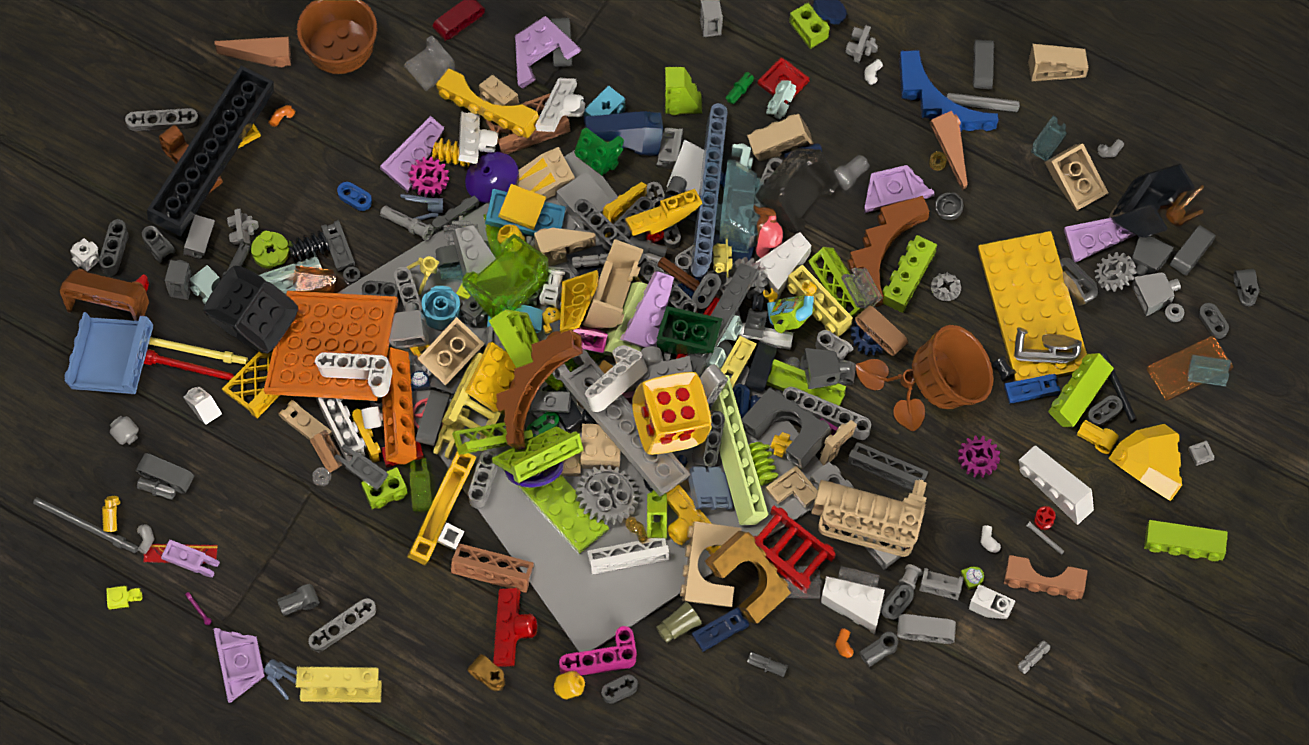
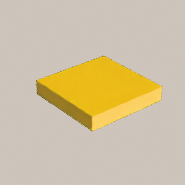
[498,184,546,230]

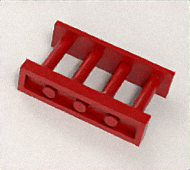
[754,505,836,594]

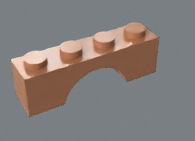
[1004,555,1088,600]

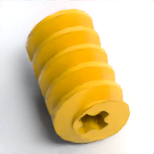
[432,138,470,167]

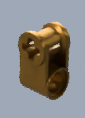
[467,654,505,691]

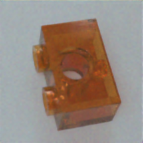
[293,266,336,293]

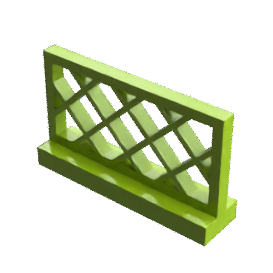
[492,426,584,483]

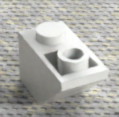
[184,387,222,424]
[969,584,1015,619]

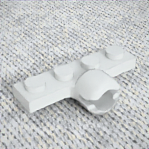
[535,78,585,132]
[458,112,498,164]

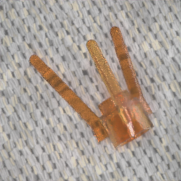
[1166,185,1204,225]

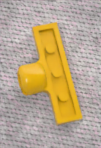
[666,485,721,555]

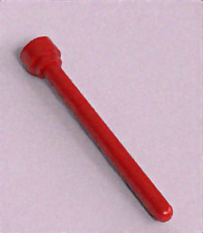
[143,349,234,381]

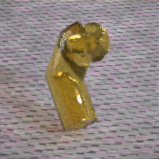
[626,517,648,543]

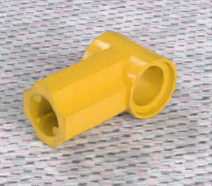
[1077,420,1119,454]

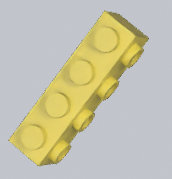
[787,265,853,337]

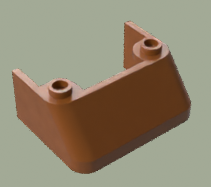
[59,269,149,321]

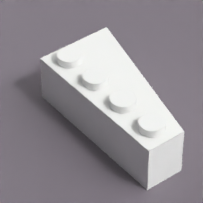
[1019,445,1094,525]

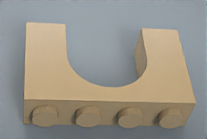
[680,522,742,607]

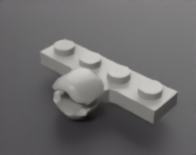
[623,346,693,393]

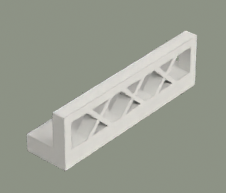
[587,538,669,574]

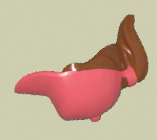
[753,205,783,258]

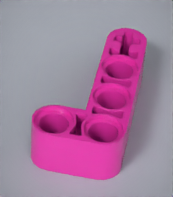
[559,626,636,676]

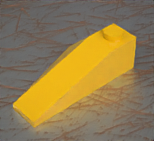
[560,270,599,333]

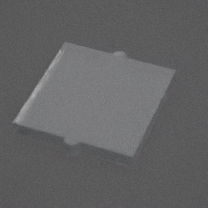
[784,566,822,599]

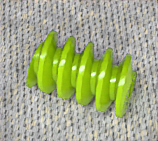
[749,442,778,486]

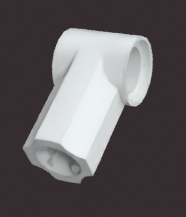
[361,407,384,429]

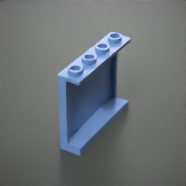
[65,312,153,394]

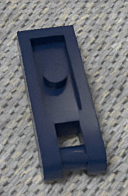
[692,608,750,652]

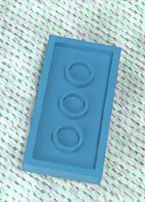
[485,189,566,236]

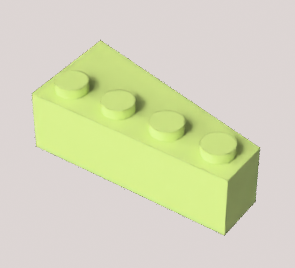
[598,282,648,357]

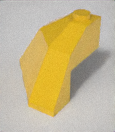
[1108,424,1182,501]

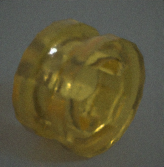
[929,152,947,171]

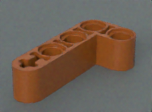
[159,125,223,193]

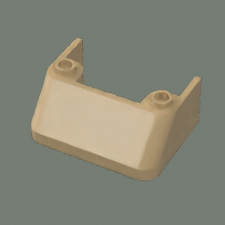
[583,239,643,328]

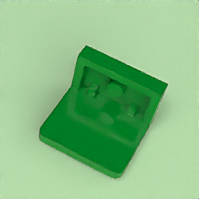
[574,128,624,175]

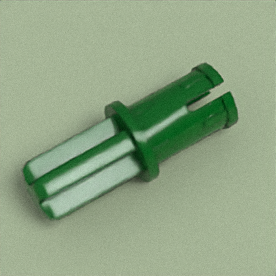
[726,72,754,104]

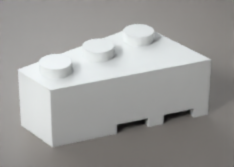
[821,577,885,634]

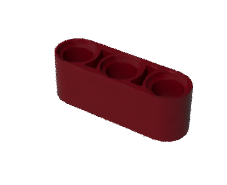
[432,0,485,40]

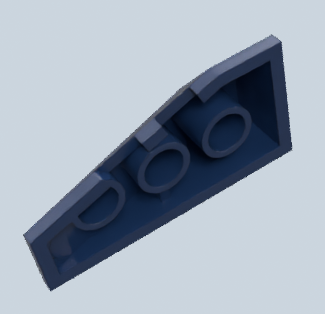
[584,111,663,156]

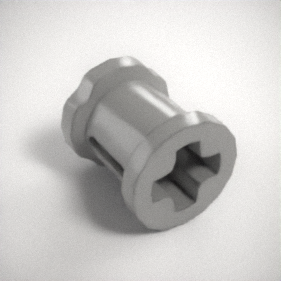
[898,564,922,590]

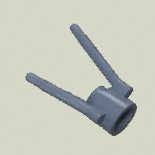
[400,194,443,220]
[264,659,297,700]

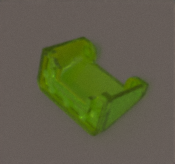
[462,234,548,318]

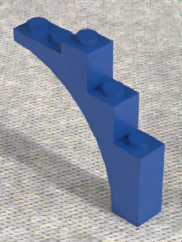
[899,51,998,133]

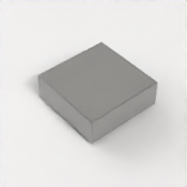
[1188,441,1215,466]

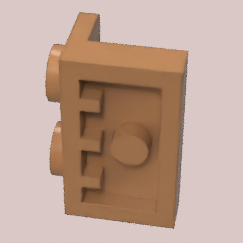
[310,430,342,473]

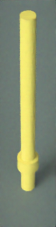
[149,337,248,365]

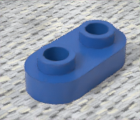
[337,182,372,211]

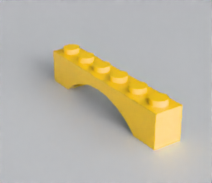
[436,68,539,139]
[407,451,476,565]

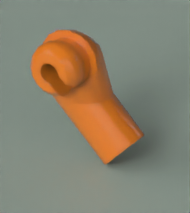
[835,629,854,658]

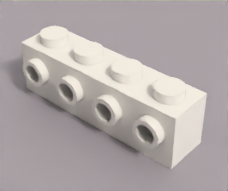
[316,397,367,462]

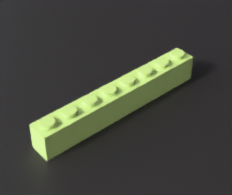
[710,375,768,525]

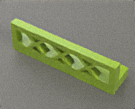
[808,247,870,317]
[766,359,846,406]
[452,422,533,455]

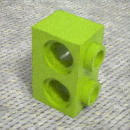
[790,3,830,48]
[361,467,408,509]

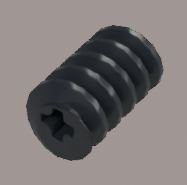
[288,230,330,263]

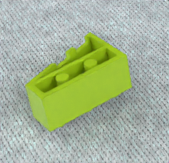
[488,310,539,368]

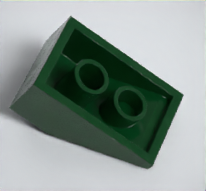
[657,306,722,354]

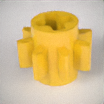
[770,432,793,457]

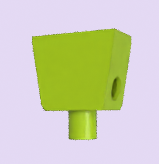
[647,490,667,538]

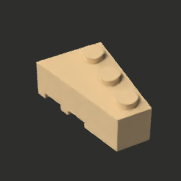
[1028,44,1088,81]
[747,114,814,161]

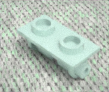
[766,80,796,119]

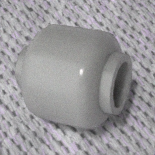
[110,416,139,445]

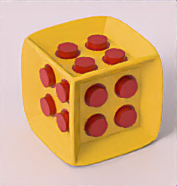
[632,372,711,455]

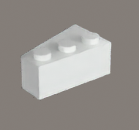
[755,232,811,299]

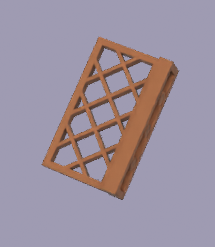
[485,93,570,154]

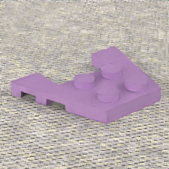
[515,16,581,89]

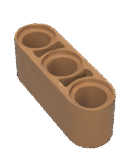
[855,305,908,356]

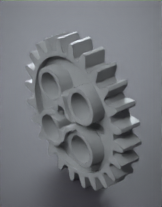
[576,465,640,525]

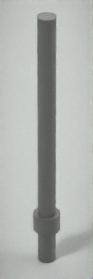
[33,497,138,553]

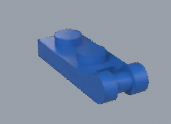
[1004,374,1061,404]

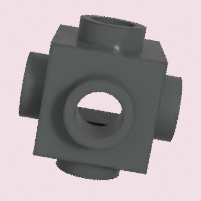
[460,292,490,327]

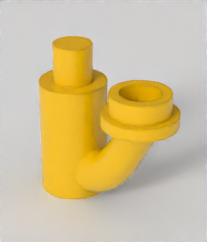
[102,496,120,532]

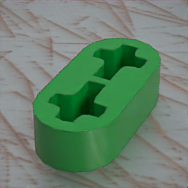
[526,412,559,437]

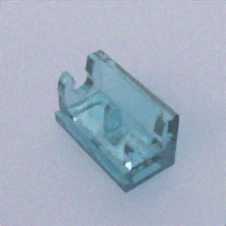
[1031,116,1067,161]
[1187,355,1231,386]

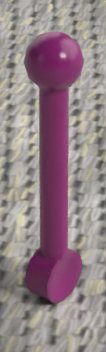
[185,592,212,625]

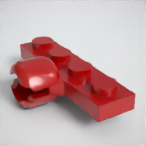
[493,588,537,667]

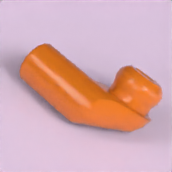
[269,105,295,127]

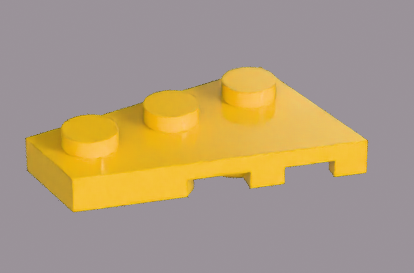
[603,182,647,238]

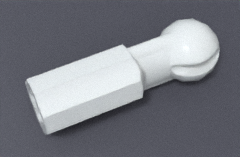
[738,323,793,350]

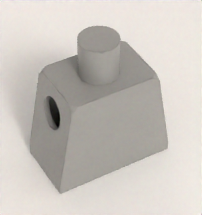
[1132,273,1181,316]
[389,303,429,349]

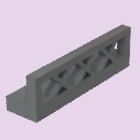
[848,442,928,491]

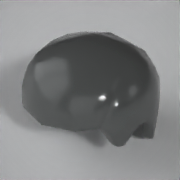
[935,193,964,220]

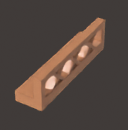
[451,543,534,593]

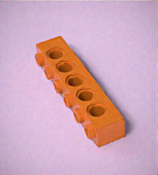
[382,347,416,465]

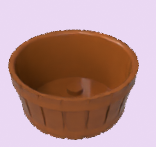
[297,0,377,74]
[913,325,993,409]

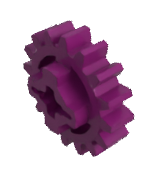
[958,436,1000,478]

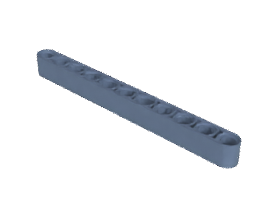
[691,104,727,277]

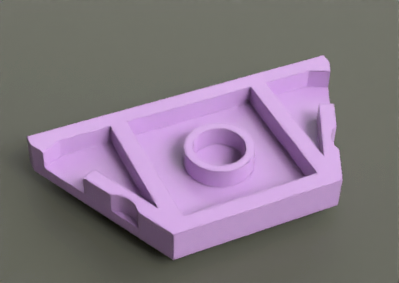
[864,165,934,213]
[214,628,265,702]

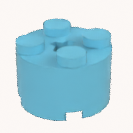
[422,286,461,330]

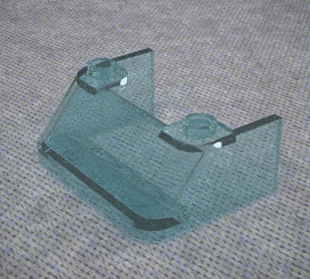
[719,160,760,253]

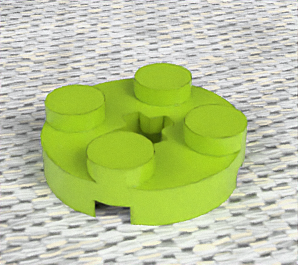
[251,231,289,269]

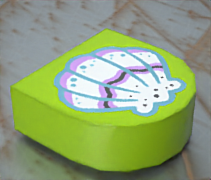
[961,567,984,590]

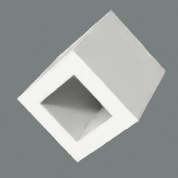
[437,523,464,551]

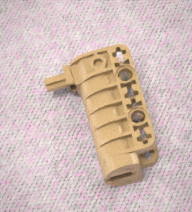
[812,480,927,557]

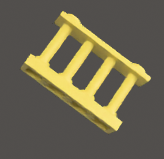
[441,353,501,439]
[296,667,382,702]

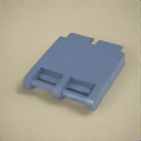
[688,466,733,510]

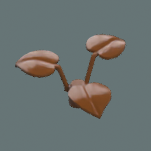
[856,359,925,431]

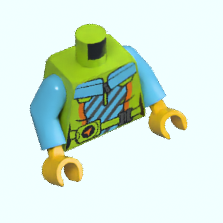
[763,281,817,333]

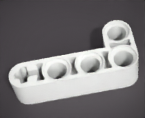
[585,345,648,412]
[315,352,393,397]

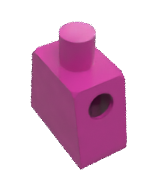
[572,325,608,353]

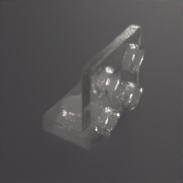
[404,35,455,91]

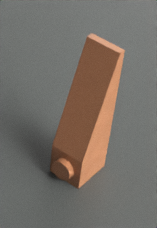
[215,37,291,67]
[930,111,967,190]

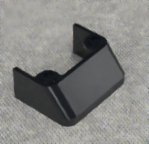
[1109,164,1195,238]

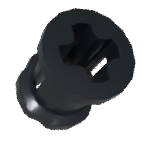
[992,356,1017,381]

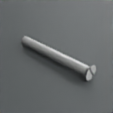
[1026,521,1064,555]

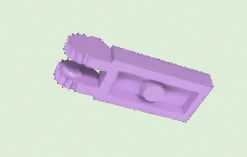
[161,540,220,578]

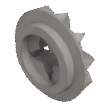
[931,272,961,301]

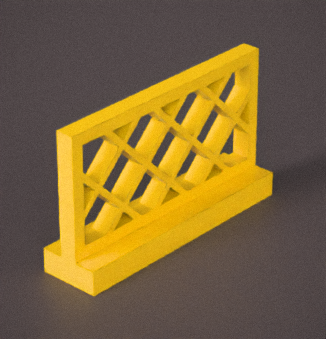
[222,352,280,419]

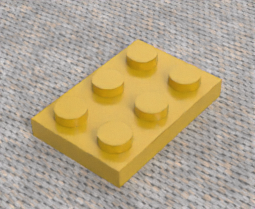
[465,342,516,412]

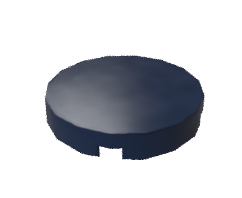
[813,0,847,24]

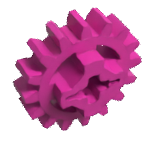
[408,157,449,197]

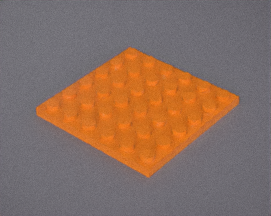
[264,291,399,401]

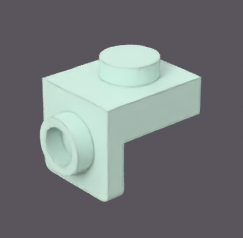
[732,144,753,175]

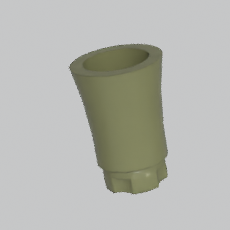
[656,601,702,643]

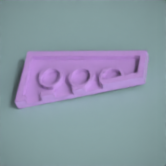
[380,116,444,193]
[1064,218,1135,263]
[620,271,674,348]

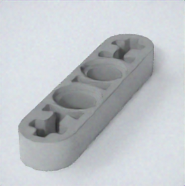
[125,109,199,131]
[646,182,681,248]
[309,599,376,652]

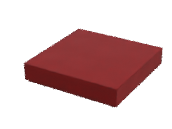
[758,57,809,104]

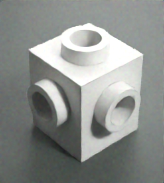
[70,239,100,272]

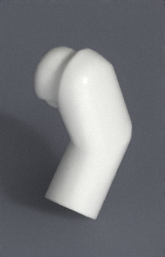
[864,59,883,85]
[981,526,1001,553]

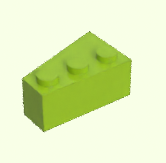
[665,67,702,115]

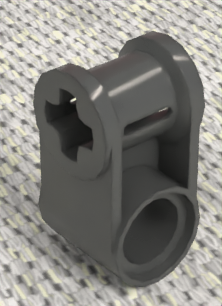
[142,226,176,263]
[1234,269,1259,306]

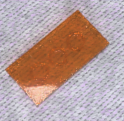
[1147,335,1233,400]

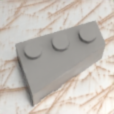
[452,225,506,288]

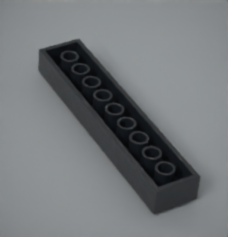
[147,65,274,236]

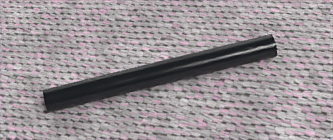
[1101,353,1137,423]

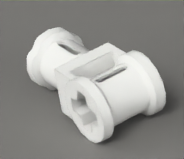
[540,269,565,309]

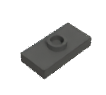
[531,391,571,413]

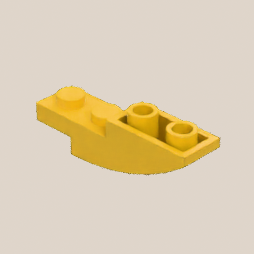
[625,189,702,236]

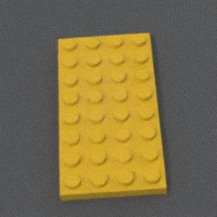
[978,231,1087,381]

